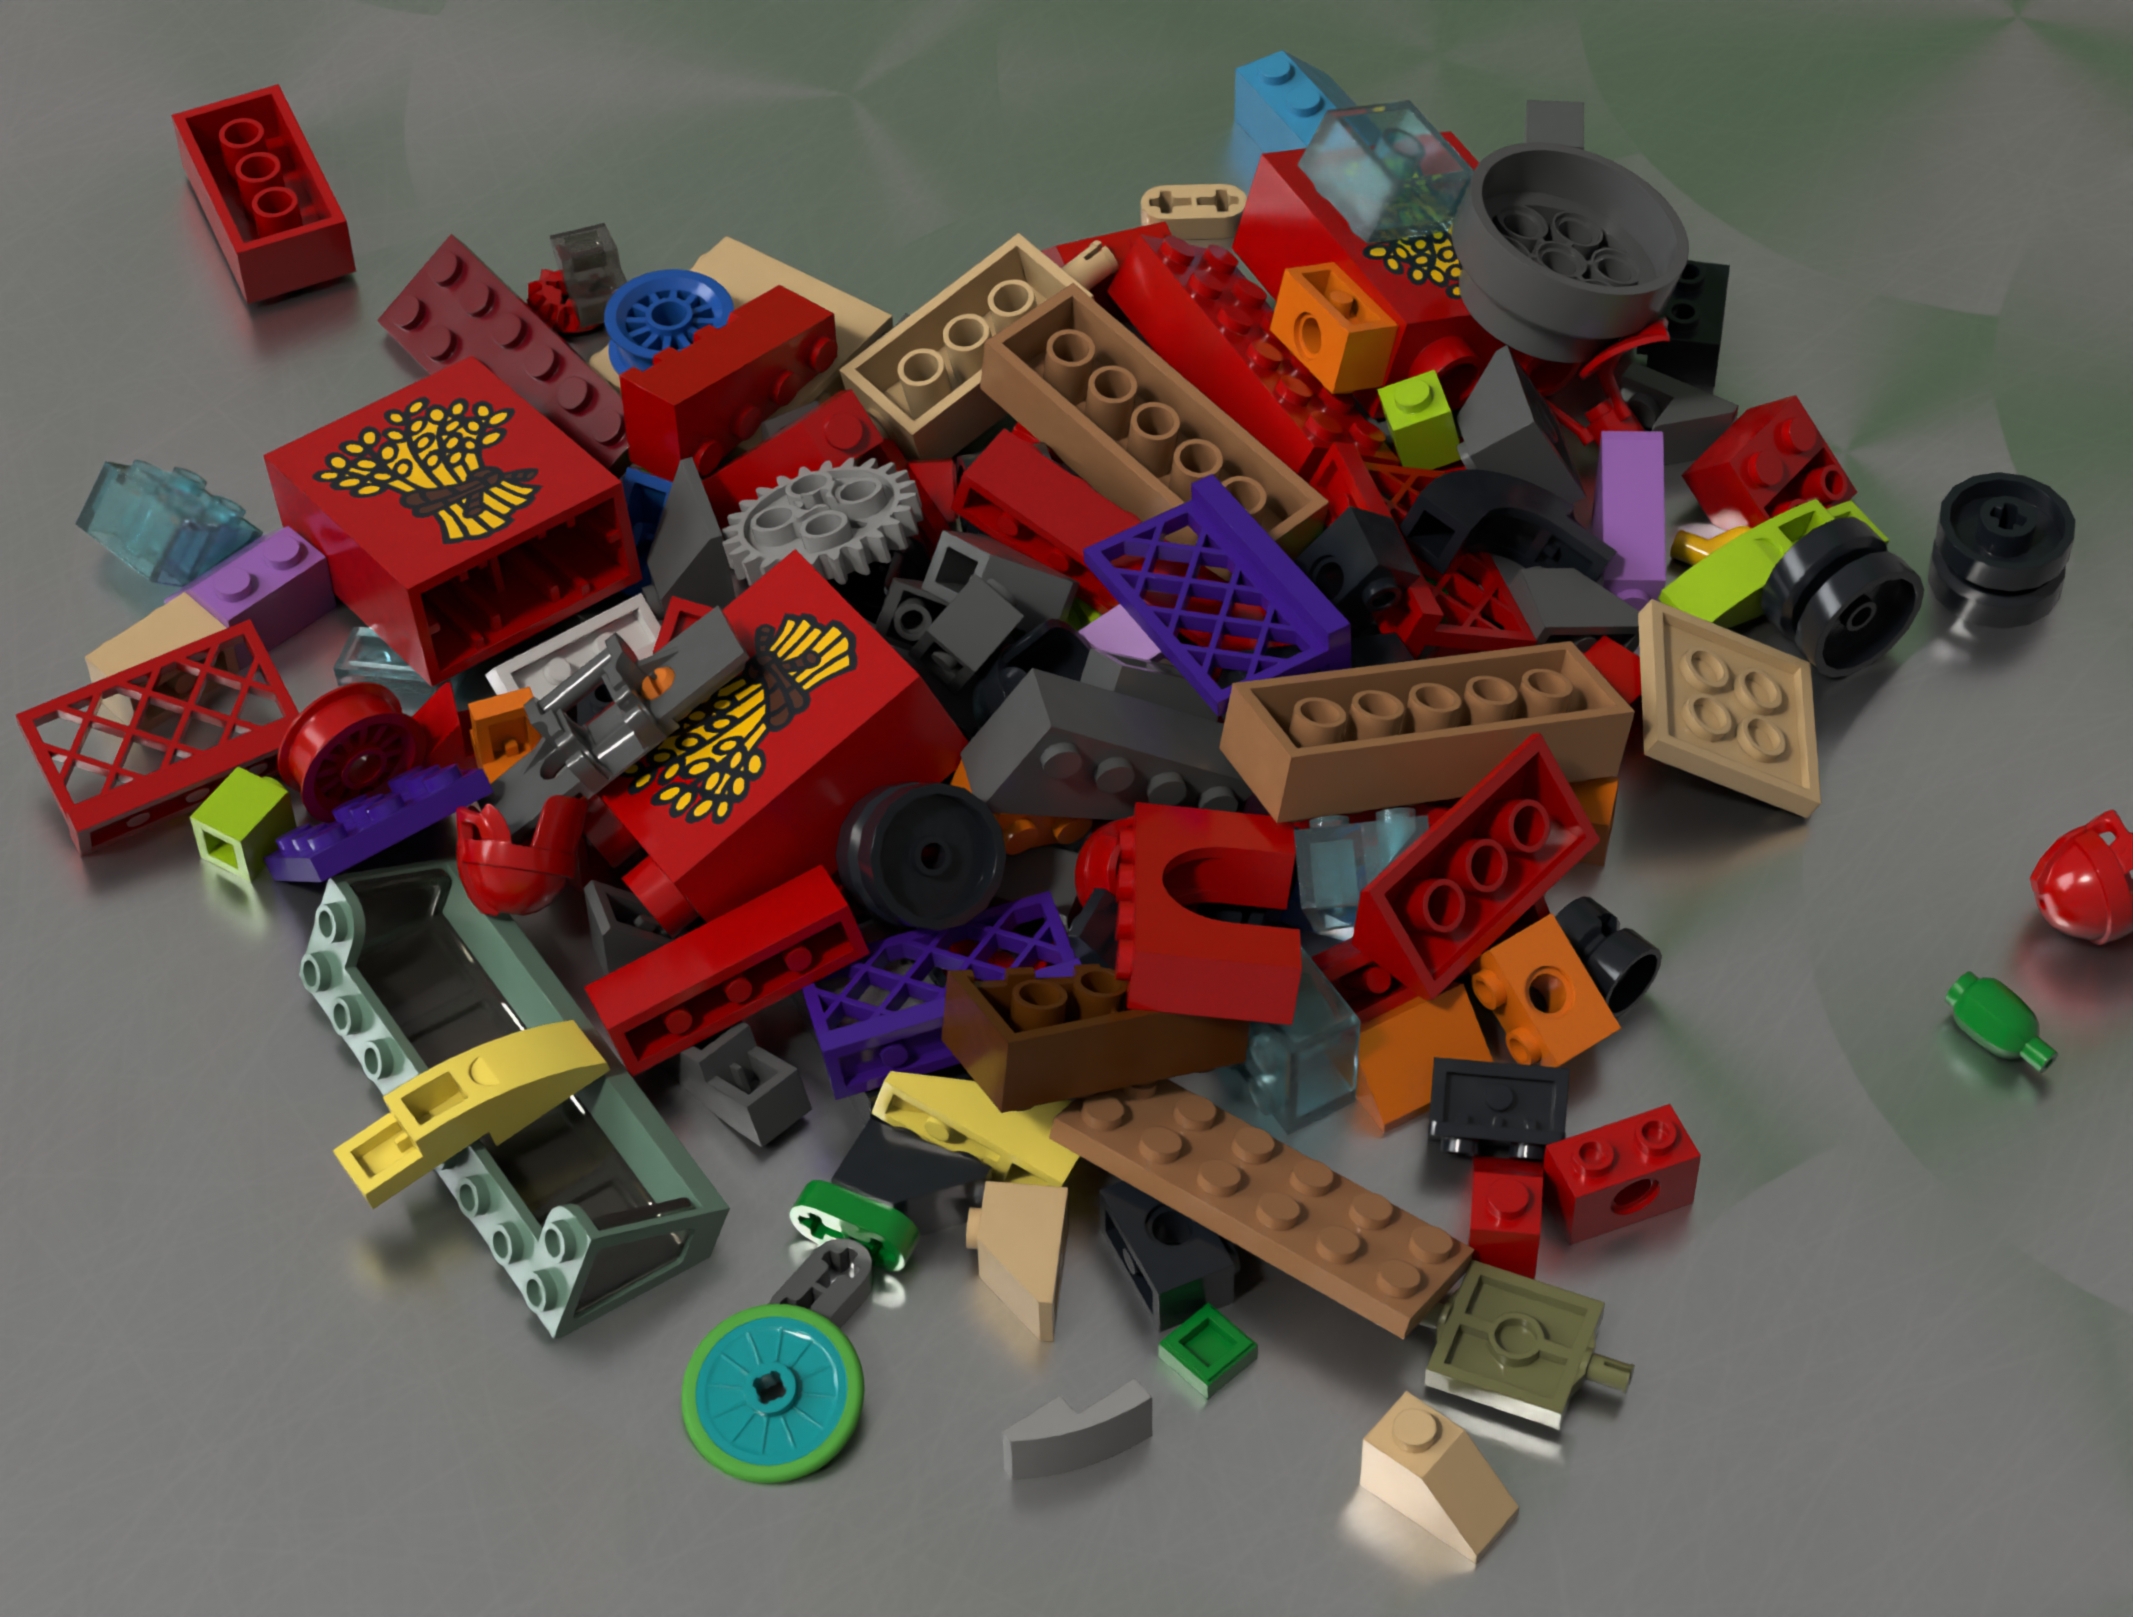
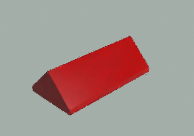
[1352,733,1601,1000]

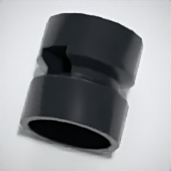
[1555,896,1662,1018]

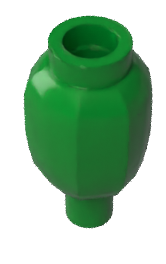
[1944,971,2058,1073]

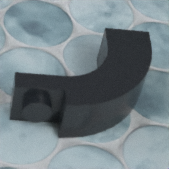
[1399,469,1617,583]

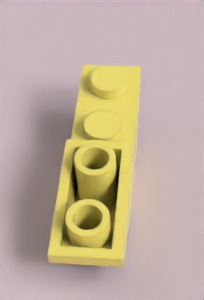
[332,1020,610,1209]

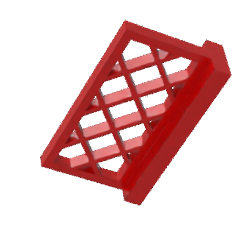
[1309,441,1537,660]
[16,619,299,857]

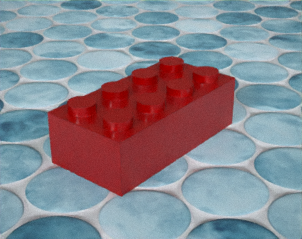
[171,84,356,304]

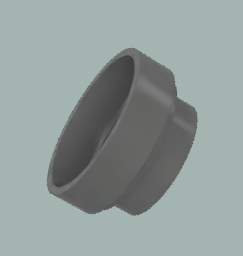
[1452,142,1689,363]

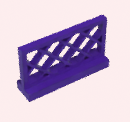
[1083,474,1351,717]
[802,891,1082,1100]

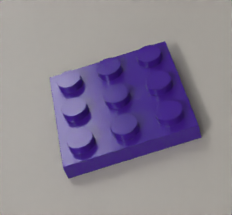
[263,763,494,882]

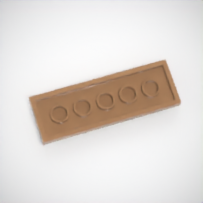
[1049,1079,1475,1340]

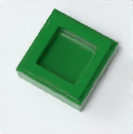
[1158,1302,1258,1400]

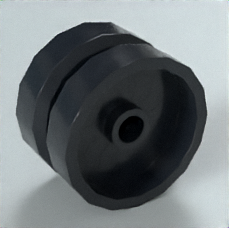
[1928,472,2076,629]
[1761,517,1924,678]
[835,781,1006,931]

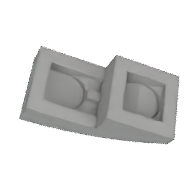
[1002,1378,1152,1480]

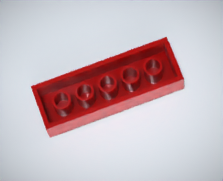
[1106,234,1400,493]

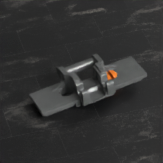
[477,606,750,845]

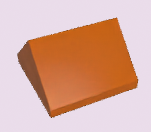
[1311,982,1493,1133]

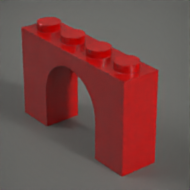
[1115,802,1302,1025]

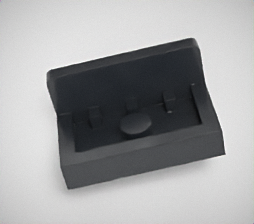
[1427,1057,1570,1162]

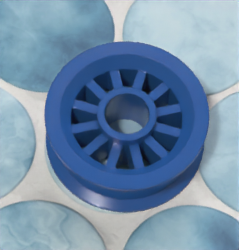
[604,269,734,375]

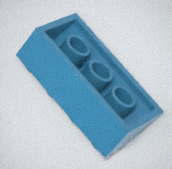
[1234,50,1388,153]

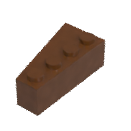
[941,964,1251,1113]

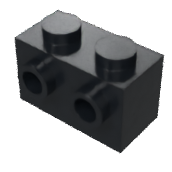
[1636,260,1730,387]

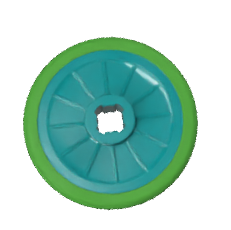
[681,1304,865,1484]

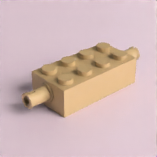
[839,233,1118,466]

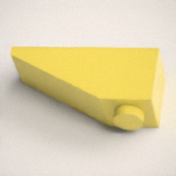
[871,1071,1082,1187]

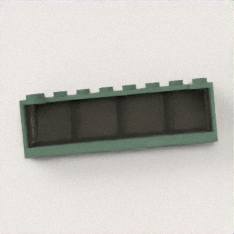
[299,856,730,1338]

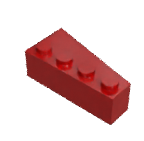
[619,285,838,481]

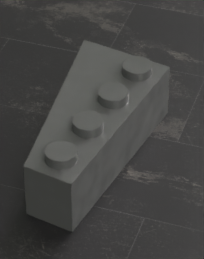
[960,668,1253,820]

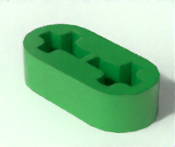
[789,1180,921,1272]

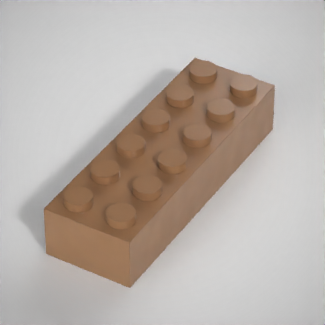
[980,283,1329,585]
[1219,641,1635,823]

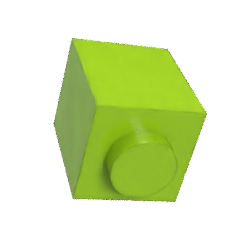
[1377,369,1461,470]
[190,767,297,882]

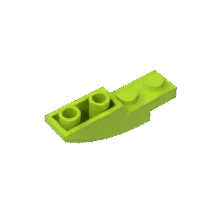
[1658,499,1890,629]

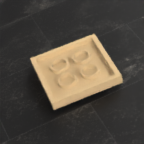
[1638,599,1821,818]

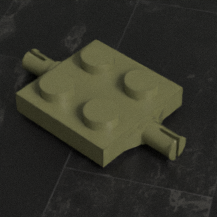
[1419,1260,1635,1429]

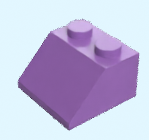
[164,526,337,671]

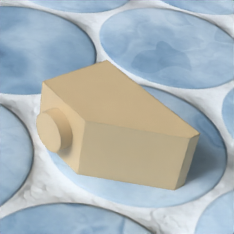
[966,1181,1069,1342]
[1360,1391,1519,1564]

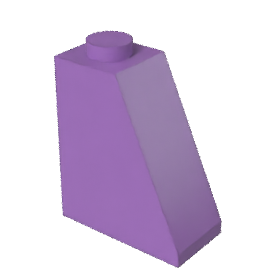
[1592,431,1666,611]

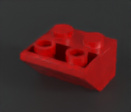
[1681,395,1857,531]

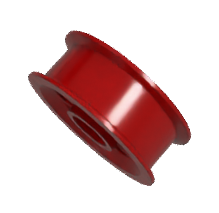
[277,682,426,823]

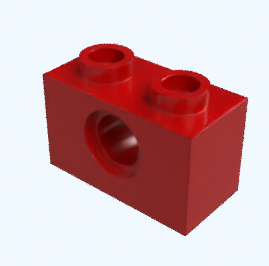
[1542,1104,1701,1245]

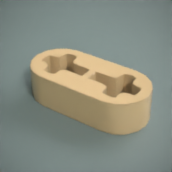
[1141,184,1247,240]

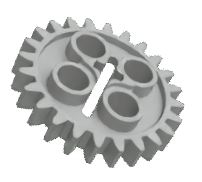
[722,458,924,586]

